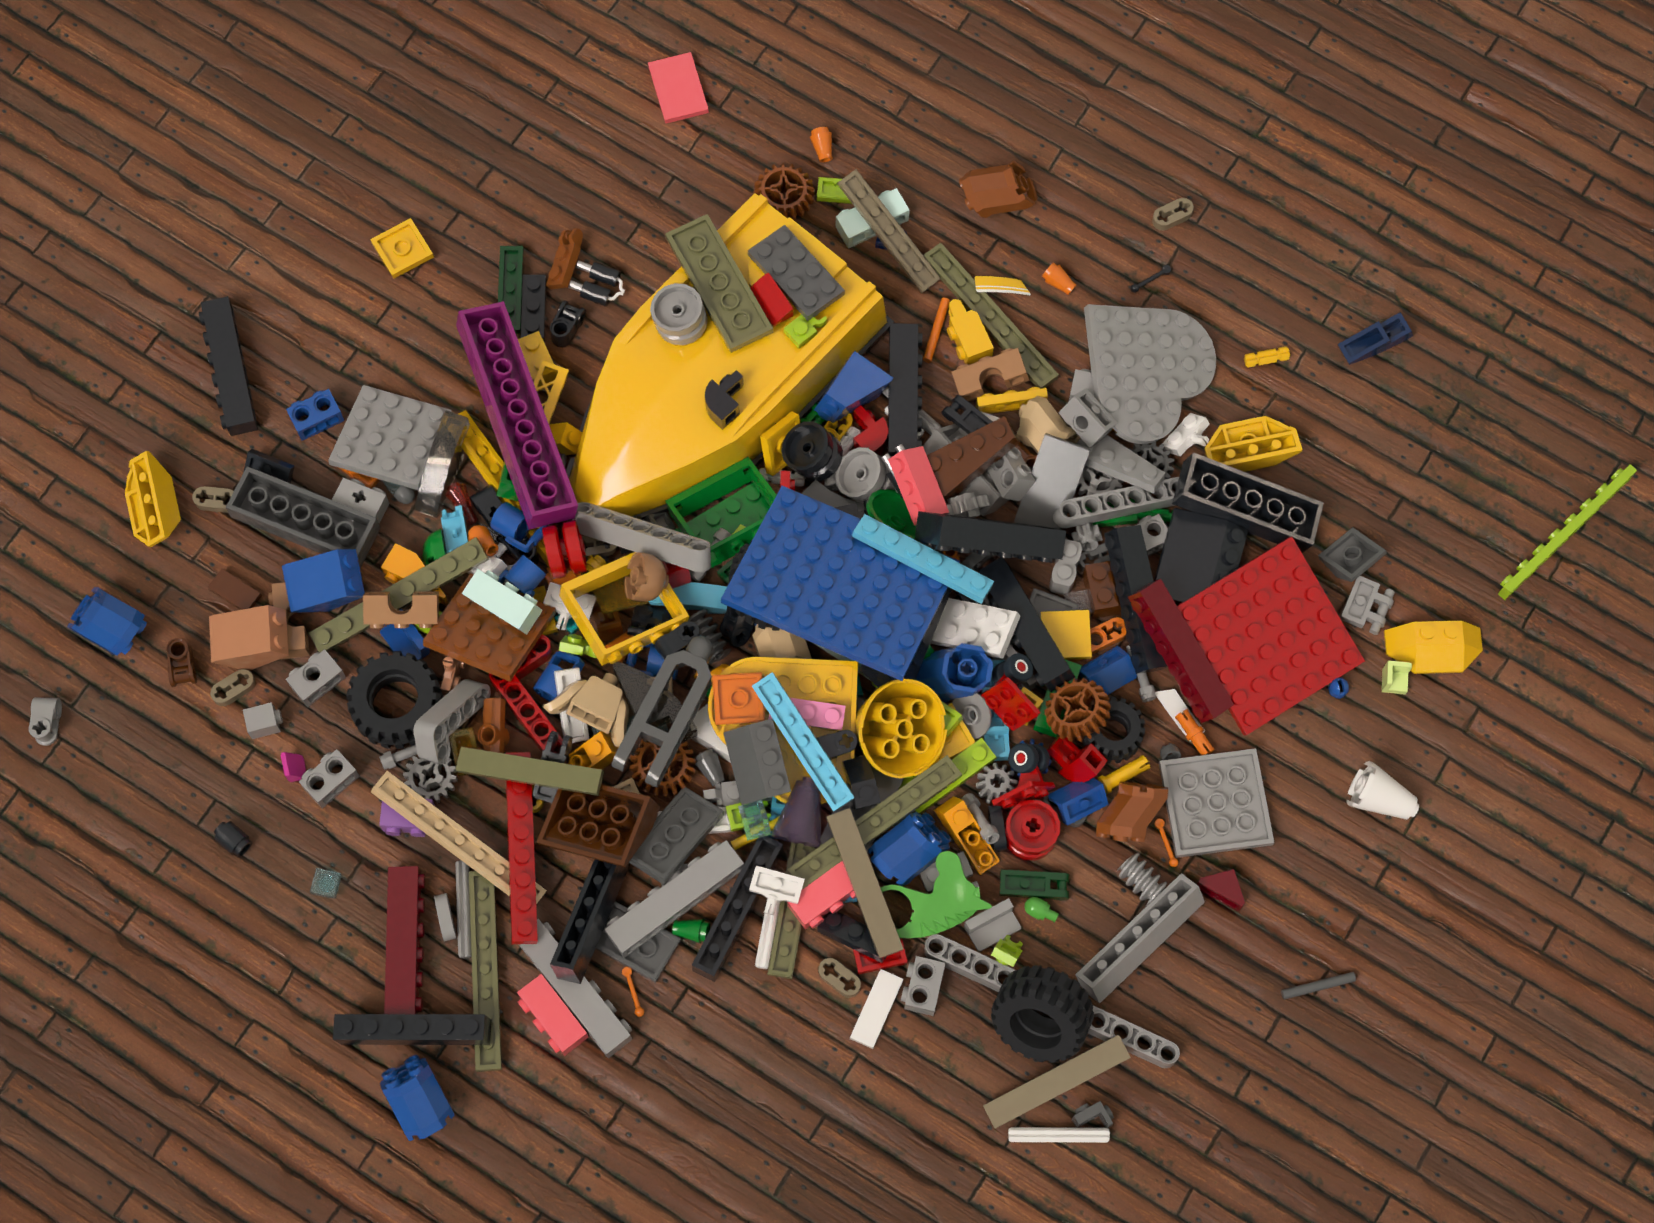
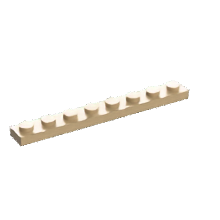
[371,771,547,904]

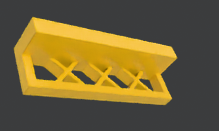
[534,360,569,424]

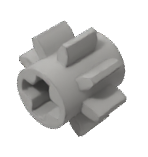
[1071,523,1103,551]

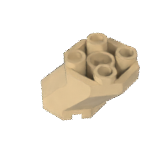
[1016,396,1080,454]
[752,624,812,659]

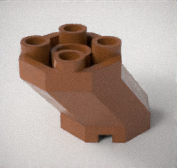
[959,161,1038,218]
[1096,782,1168,842]

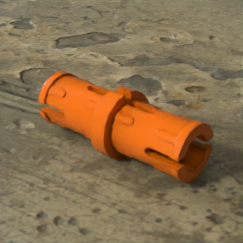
[1175,709,1215,756]

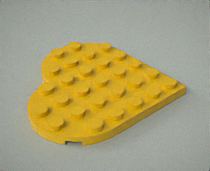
[708,657,858,808]

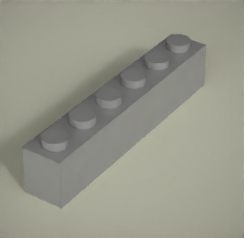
[604,840,744,958]
[1075,873,1205,1004]
[518,919,632,1059]

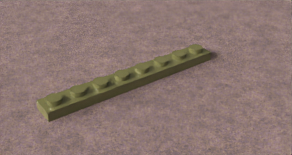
[923,243,1059,389]
[309,537,489,652]
[787,755,962,889]
[469,871,502,1072]

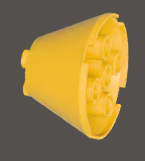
[855,679,947,778]

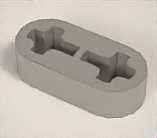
[434,893,457,941]

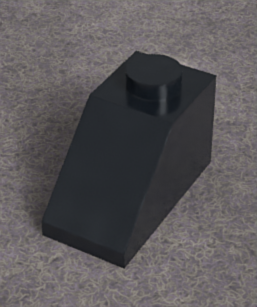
[842,756,881,809]

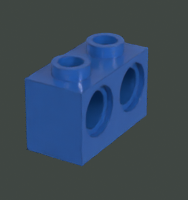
[286,389,344,441]

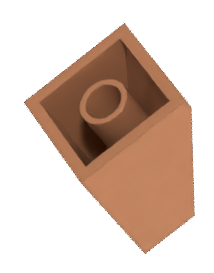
[209,605,289,671]

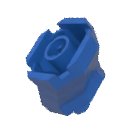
[67,587,147,656]
[916,643,993,703]
[868,812,951,886]
[380,1055,455,1141]

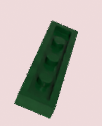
[498,246,524,334]

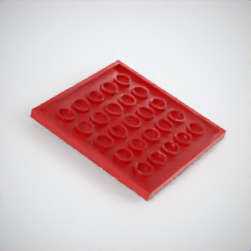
[1177,537,1365,735]

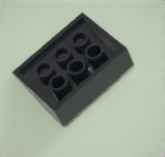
[1154,508,1248,605]

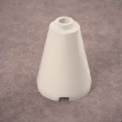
[1347,761,1419,820]

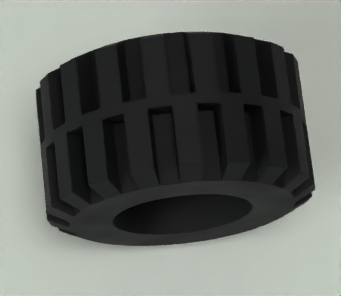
[1083,697,1145,764]

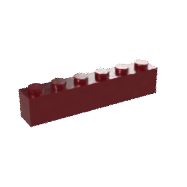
[1128,578,1234,723]
[384,866,425,1014]

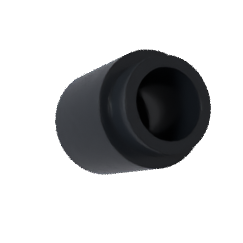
[214,821,252,857]

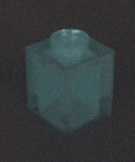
[738,800,771,841]

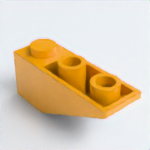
[381,543,448,606]
[567,731,619,769]
[934,796,1000,875]

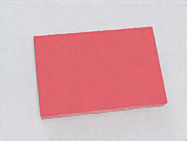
[648,52,709,124]

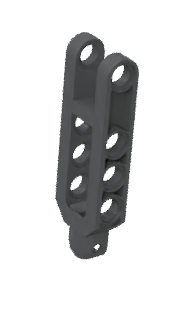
[612,636,713,788]

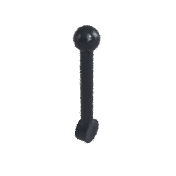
[1130,265,1171,293]

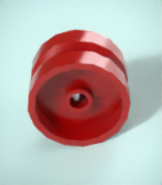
[542,520,587,579]
[1005,800,1060,861]

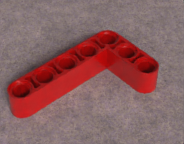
[489,635,563,753]

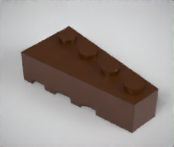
[927,416,1019,504]

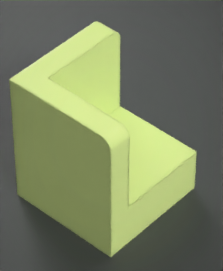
[1381,660,1412,695]

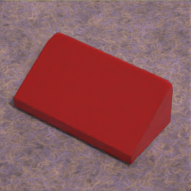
[750,272,794,327]

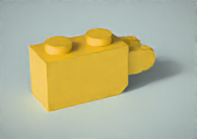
[947,299,994,365]

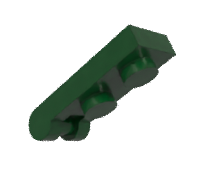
[999,869,1070,901]

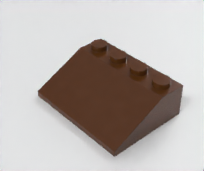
[536,784,660,867]

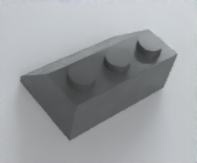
[723,719,791,805]

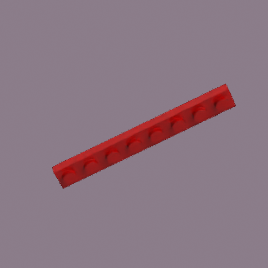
[506,752,538,944]

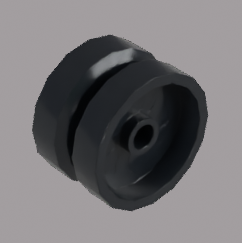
[781,421,843,482]

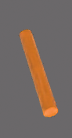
[922,298,950,363]

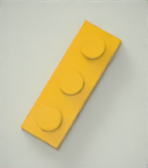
[976,387,1048,414]

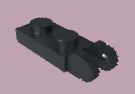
[532,731,573,803]

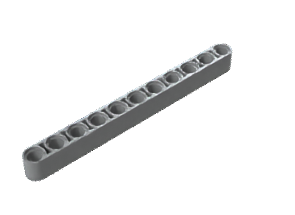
[924,934,1180,1068]

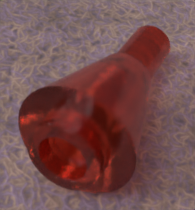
[445,482,478,525]

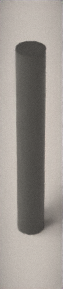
[1281,972,1356,1000]

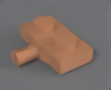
[440,657,466,696]

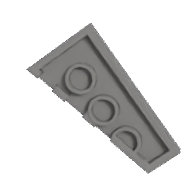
[1076,435,1165,494]

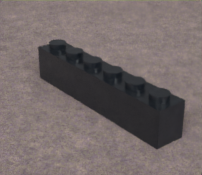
[199,296,259,436]
[888,323,923,457]
[1104,525,1168,674]
[978,557,1075,692]
[692,833,783,982]
[550,859,630,984]
[333,1014,492,1045]

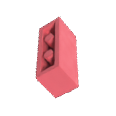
[888,446,949,526]
[787,861,856,930]
[517,974,589,1056]

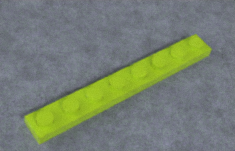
[1498,464,1637,600]

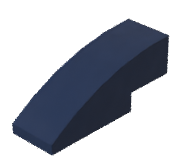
[1338,312,1413,365]

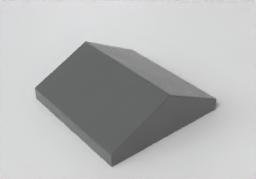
[1318,527,1387,582]

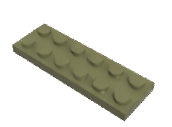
[665,214,773,353]

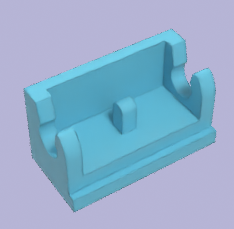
[441,505,468,553]

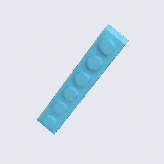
[852,514,994,604]
[752,672,855,811]

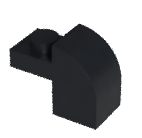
[705,370,744,430]

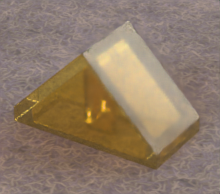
[449,727,479,776]

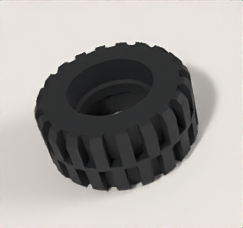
[346,651,443,749]
[991,965,1094,1063]

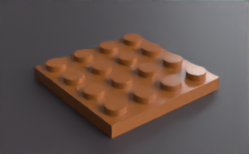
[423,573,556,681]

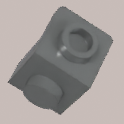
[1071,1101,1114,1128]

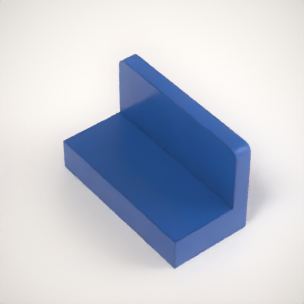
[380,608,430,660]
[1079,646,1137,695]
[1048,778,1109,826]

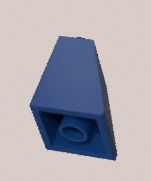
[814,351,893,423]
[282,549,365,613]

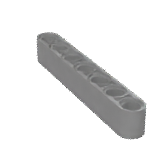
[1053,477,1179,528]
[572,502,711,572]

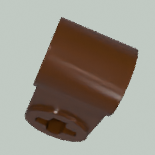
[166,638,197,687]

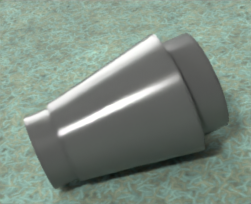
[695,748,725,787]

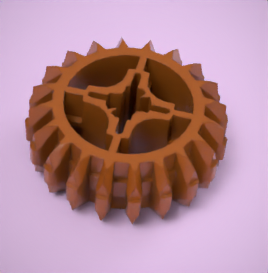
[753,163,815,221]
[1044,677,1111,742]
[629,739,696,798]

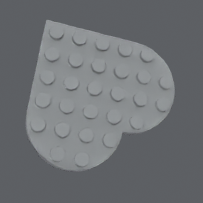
[1084,304,1216,444]

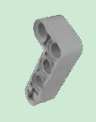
[413,679,491,764]

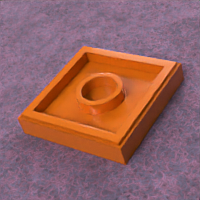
[712,672,765,725]

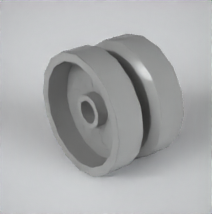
[650,283,708,345]
[835,447,895,504]

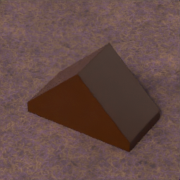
[592,602,623,643]

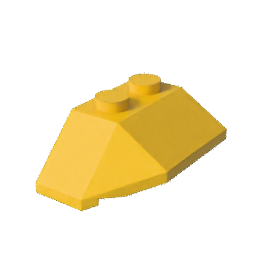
[1204,416,1302,472]
[125,451,181,547]
[1384,621,1483,674]

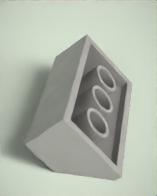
[923,424,1010,516]

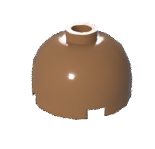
[625,552,669,602]

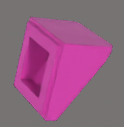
[280,752,306,783]

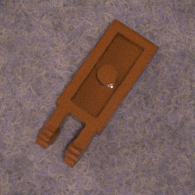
[546,228,583,290]

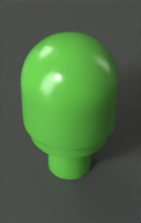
[1024,897,1059,922]

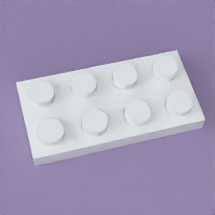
[930,598,1020,659]

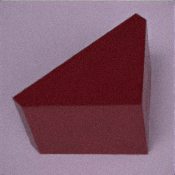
[1197,869,1245,912]

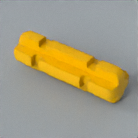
[1244,346,1290,368]

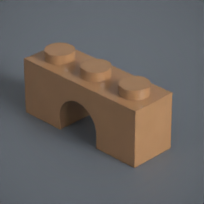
[951,348,1030,402]
[268,582,310,660]
[363,591,439,628]

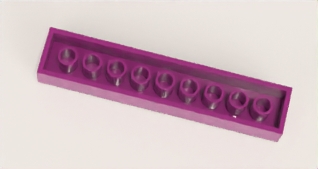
[456,301,578,529]

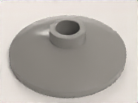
[952,693,992,740]

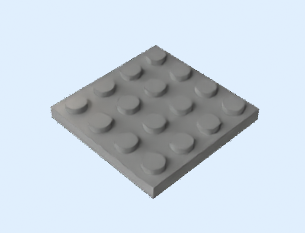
[329,385,452,490]
[1159,748,1275,858]

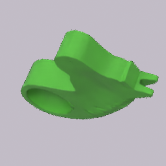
[880,851,992,938]

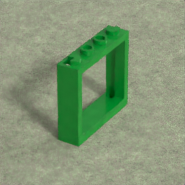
[665,457,776,568]

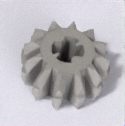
[976,762,1018,804]

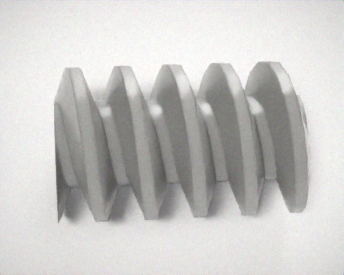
[1117,852,1167,906]

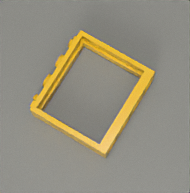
[559,552,689,666]

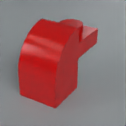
[853,405,888,455]
[1047,736,1108,782]

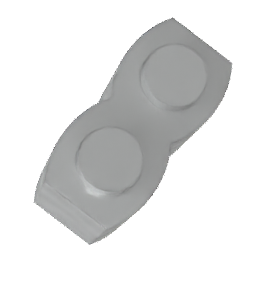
[1050,539,1082,596]

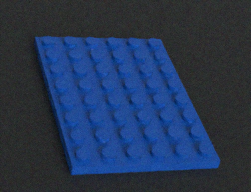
[721,486,960,681]

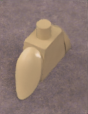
[543,673,629,747]

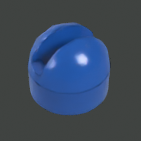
[1329,678,1349,699]

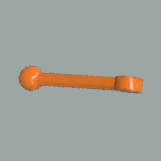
[1154,818,1179,867]
[622,967,644,1017]

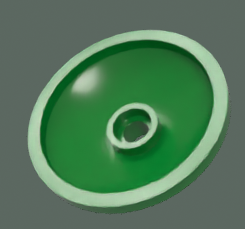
[866,489,921,542]

